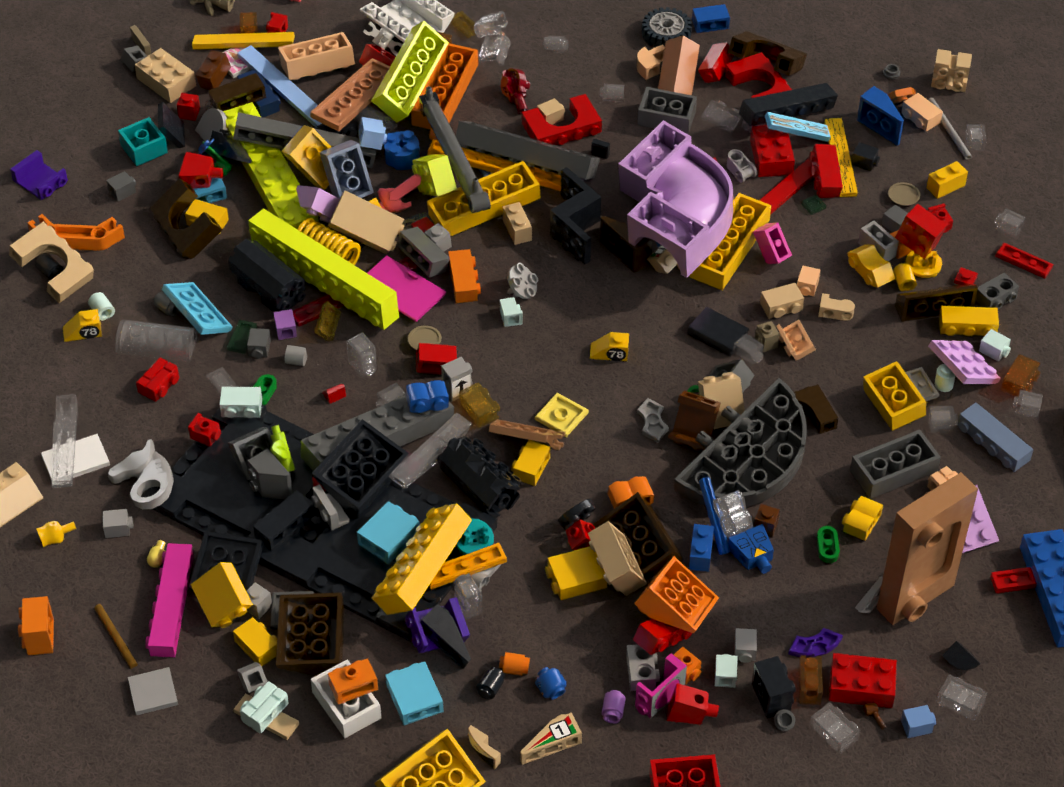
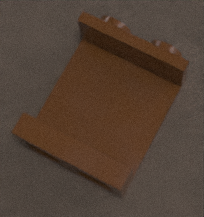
[668,390,721,451]

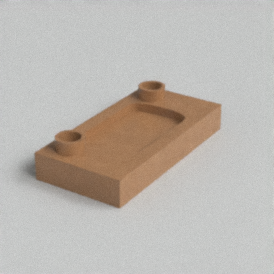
[877,472,978,625]

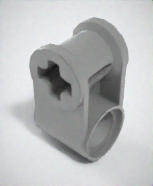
[726,149,757,183]

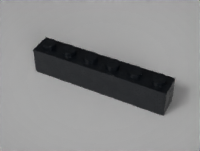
[739,83,838,126]

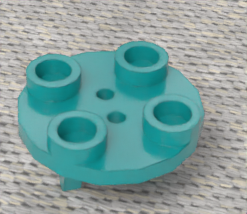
[456,518,494,555]

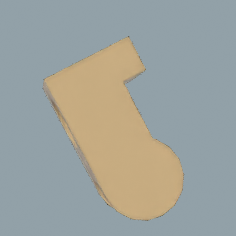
[818,293,855,321]

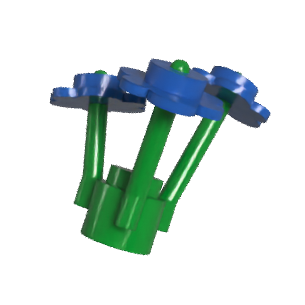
[198,139,232,177]

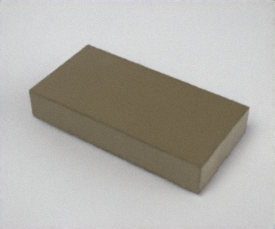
[130,25,151,56]

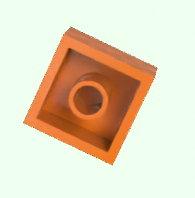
[18,596,54,655]

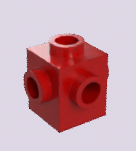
[566,519,595,551]

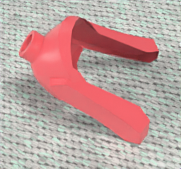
[377,174,422,213]

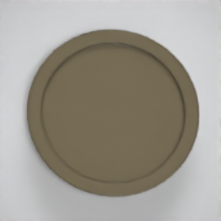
[888,182,920,206]
[408,326,442,350]

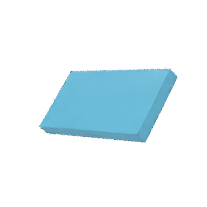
[161,282,232,335]

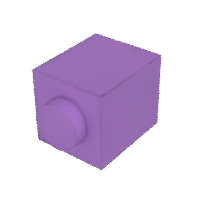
[273,309,297,340]

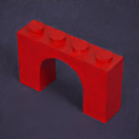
[725,52,793,98]
[522,94,602,145]

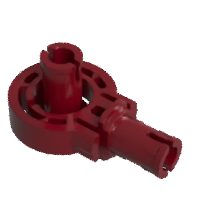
[501,68,530,114]

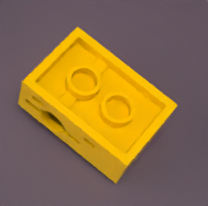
[281,125,331,190]

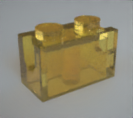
[459,382,500,428]

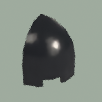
[942,641,981,670]

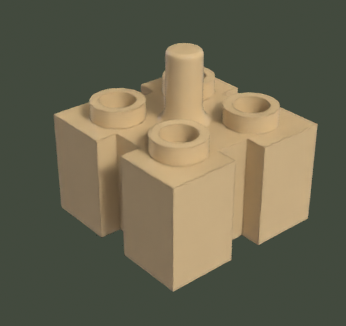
[931,49,972,92]

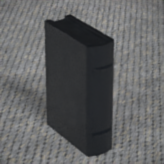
[687,306,749,357]

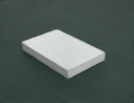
[41,434,110,485]

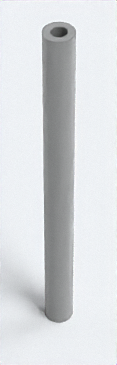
[928,98,972,159]

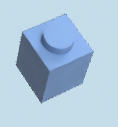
[901,705,936,738]

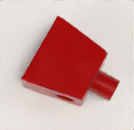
[179,152,223,188]
[667,683,719,724]

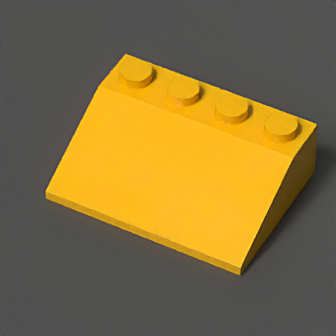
[374,729,486,787]

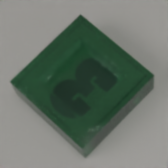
[801,194,827,215]

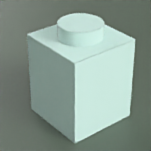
[979,329,1011,362]
[715,654,737,688]

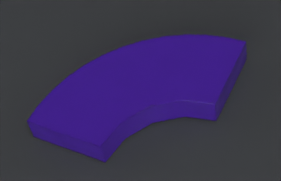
[788,628,843,658]

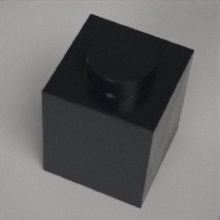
[851,142,880,171]

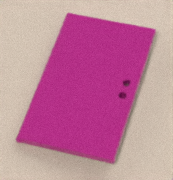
[367,256,446,322]

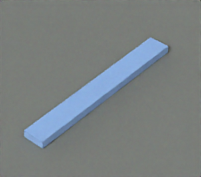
[237,45,322,128]

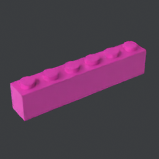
[146,543,194,657]

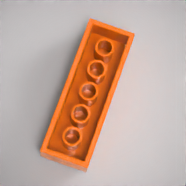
[411,43,478,129]

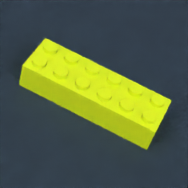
[371,21,449,123]

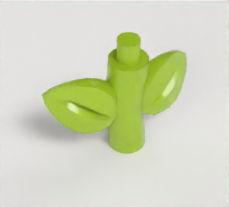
[270,425,295,472]

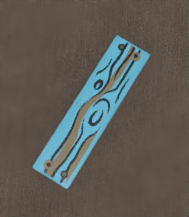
[765,112,831,142]

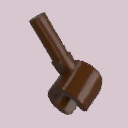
[863,702,886,730]

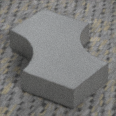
[637,398,669,443]

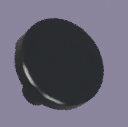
[558,499,596,531]

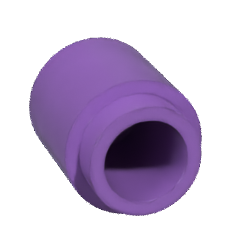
[602,690,626,724]

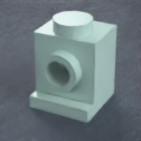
[500,297,523,327]

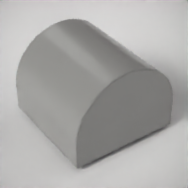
[285,345,307,366]

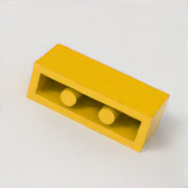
[939,306,999,336]

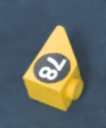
[63,309,102,342]
[590,332,629,361]

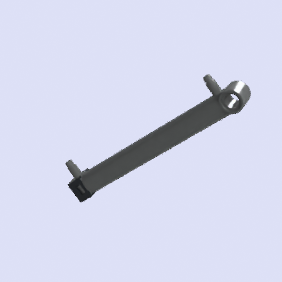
[419,86,491,213]

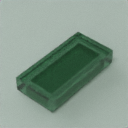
[227,320,257,354]

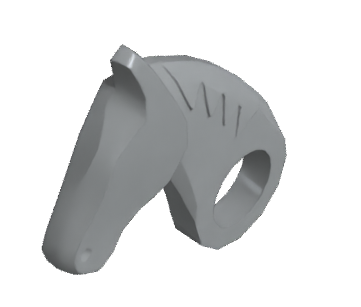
[108,439,174,510]

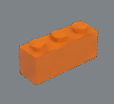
[448,249,481,303]

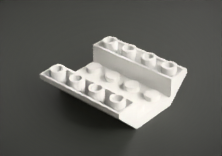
[360,0,455,42]

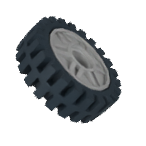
[642,7,692,48]

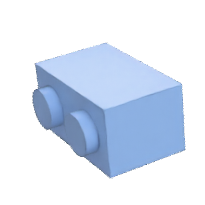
[358,117,387,150]

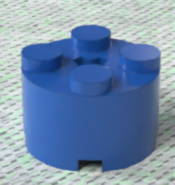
[384,130,420,170]

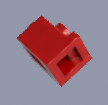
[266,12,288,33]
[927,203,953,233]
[188,413,221,447]

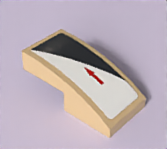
[468,725,501,769]

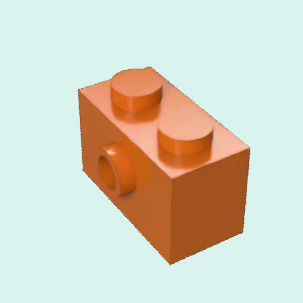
[328,658,378,705]

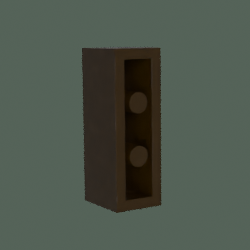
[208,73,267,111]

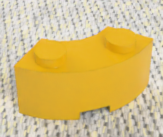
[847,244,896,288]

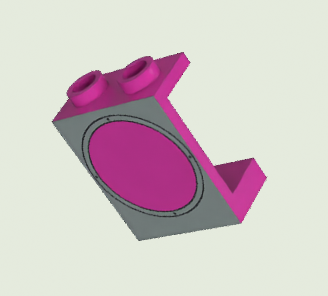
[635,653,687,718]

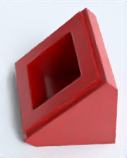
[322,384,346,404]

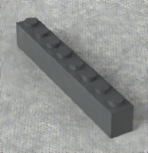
[233,112,376,168]

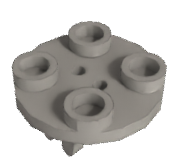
[507,263,538,299]

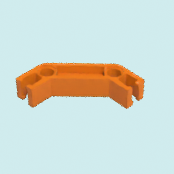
[27,214,125,251]

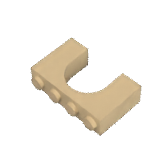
[9,221,94,303]

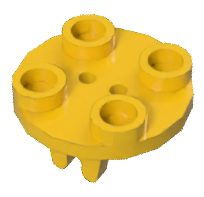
[905,251,942,278]

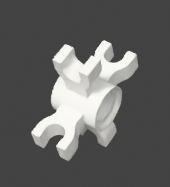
[363,21,403,56]

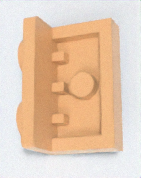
[776,320,816,360]

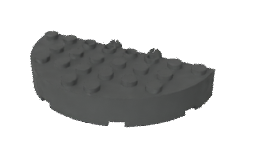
[674,378,807,509]

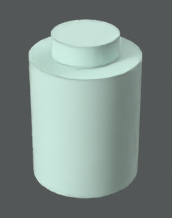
[88,292,115,321]
[934,364,956,392]

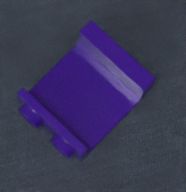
[10,150,68,200]
[405,597,470,653]

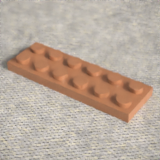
[310,58,390,131]

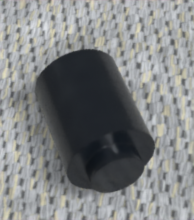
[35,253,63,280]

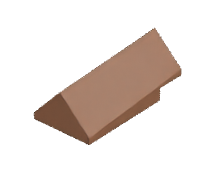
[658,36,700,95]

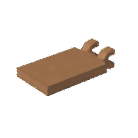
[489,419,566,450]

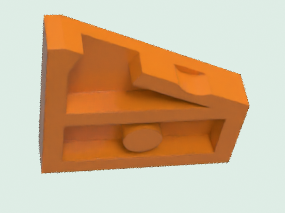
[887,87,916,104]

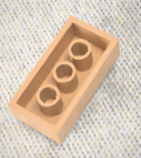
[278,32,355,80]

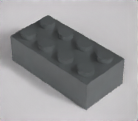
[850,430,941,499]

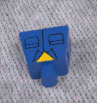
[728,524,774,574]

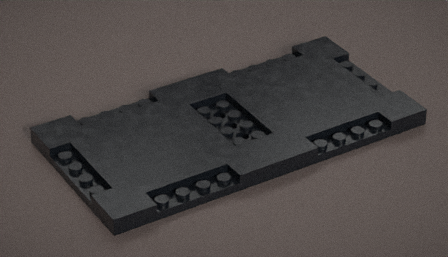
[142,404,497,642]

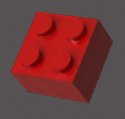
[895,204,947,259]

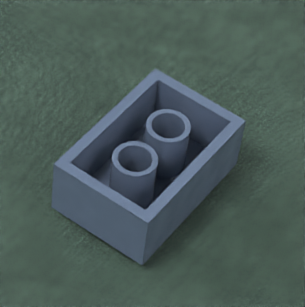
[319,140,374,199]

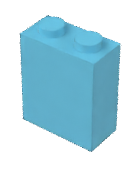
[357,501,420,564]
[385,661,444,725]

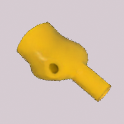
[36,521,76,547]

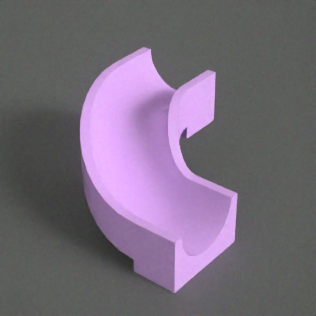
[618,120,733,278]

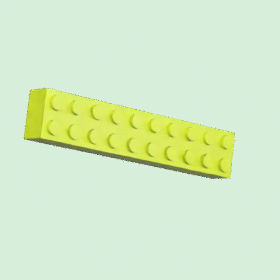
[223,102,319,233]
[248,209,399,330]

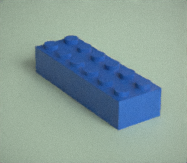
[1020,529,1064,648]

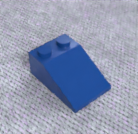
[857,86,904,146]

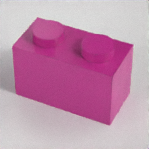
[753,223,792,264]

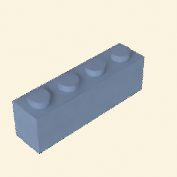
[957,403,1033,472]

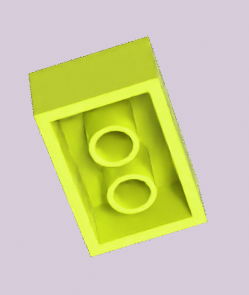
[412,154,457,196]

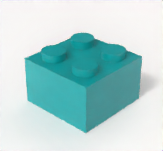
[118,117,168,166]

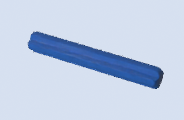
[699,477,730,555]

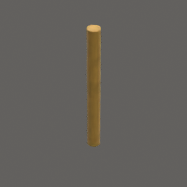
[94,604,138,669]

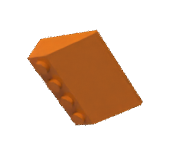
[634,556,719,633]

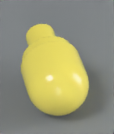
[147,540,166,568]

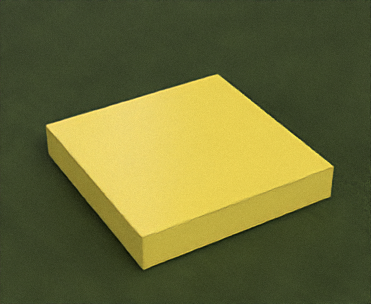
[535,393,589,437]

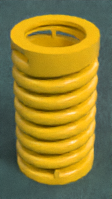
[297,218,361,265]

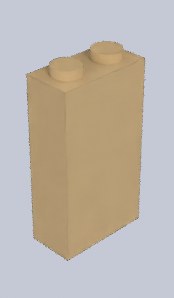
[327,191,404,254]

